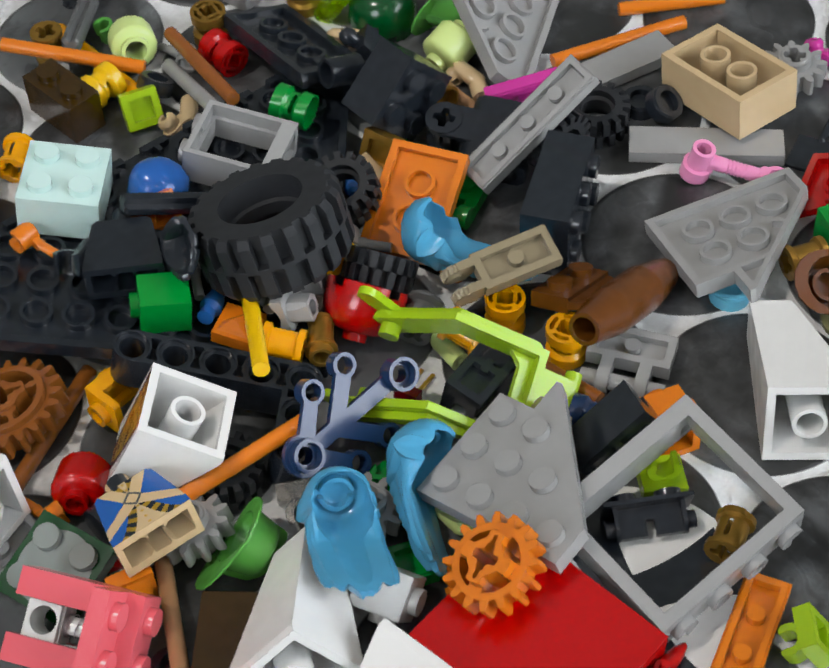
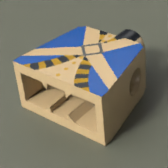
[94,469,205,578]

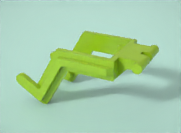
[323,286,583,439]

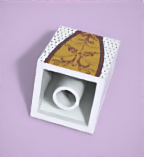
[107,362,237,488]

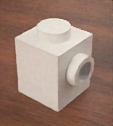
[350,566,427,625]

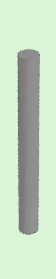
[162,59,217,108]

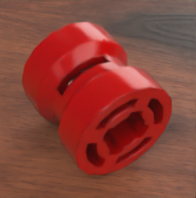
[198,28,249,77]

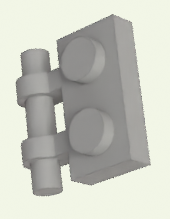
[579,327,679,397]

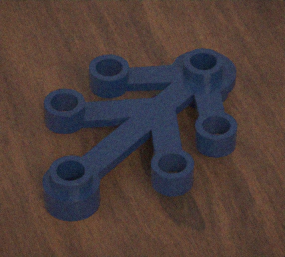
[282,352,419,478]

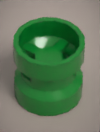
[268,82,319,131]

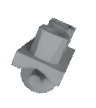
[259,273,327,331]

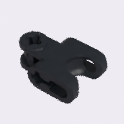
[425,95,529,186]

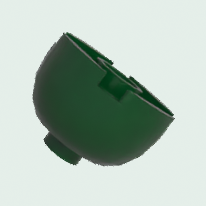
[348,0,418,42]

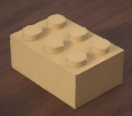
[661,23,797,140]

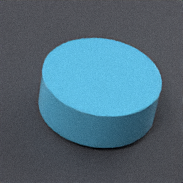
[709,284,749,312]

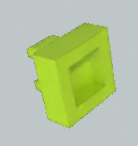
[117,84,164,133]
[636,450,689,497]
[777,602,829,668]

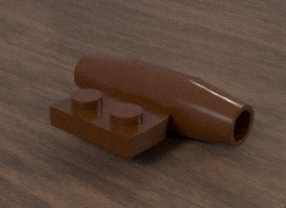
[531,258,679,346]

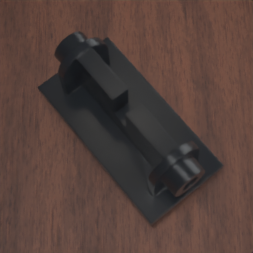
[599,487,697,543]

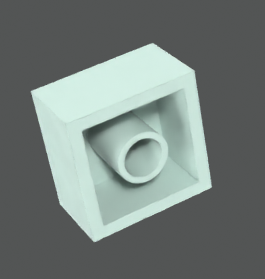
[15,140,113,239]

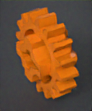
[442,511,547,619]

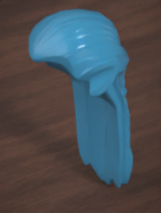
[401,197,539,281]
[386,418,456,577]
[296,466,400,600]

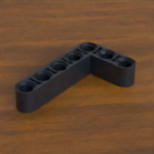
[110,329,323,489]

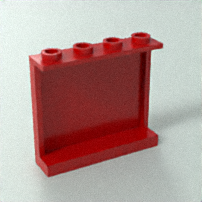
[408,557,669,668]

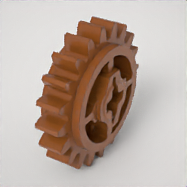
[0,357,69,460]

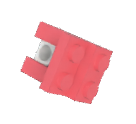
[0,565,163,668]

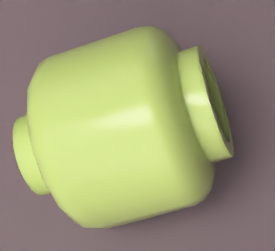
[108,15,157,64]
[423,19,476,72]

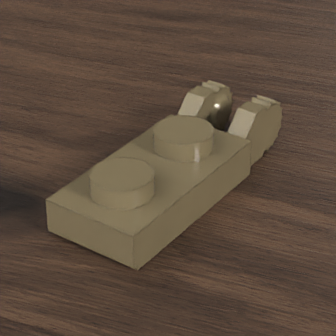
[439,224,563,307]

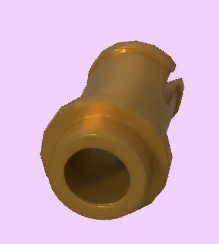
[304,312,339,367]

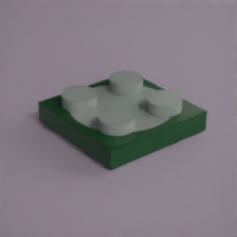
[0,509,118,625]

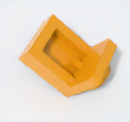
[84,367,139,433]

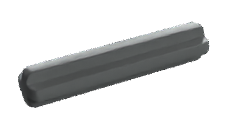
[61,0,99,50]

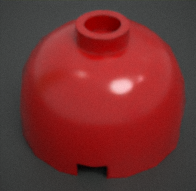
[322,273,409,344]

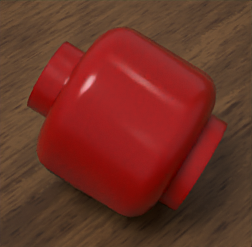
[51,451,110,517]

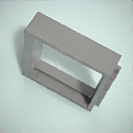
[576,394,805,643]

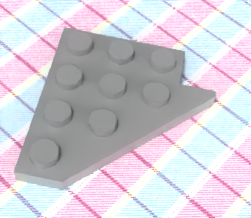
[452,0,559,84]
[644,167,809,303]
[416,382,589,574]

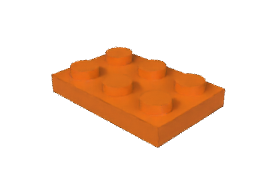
[360,138,470,266]

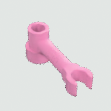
[679,139,784,185]

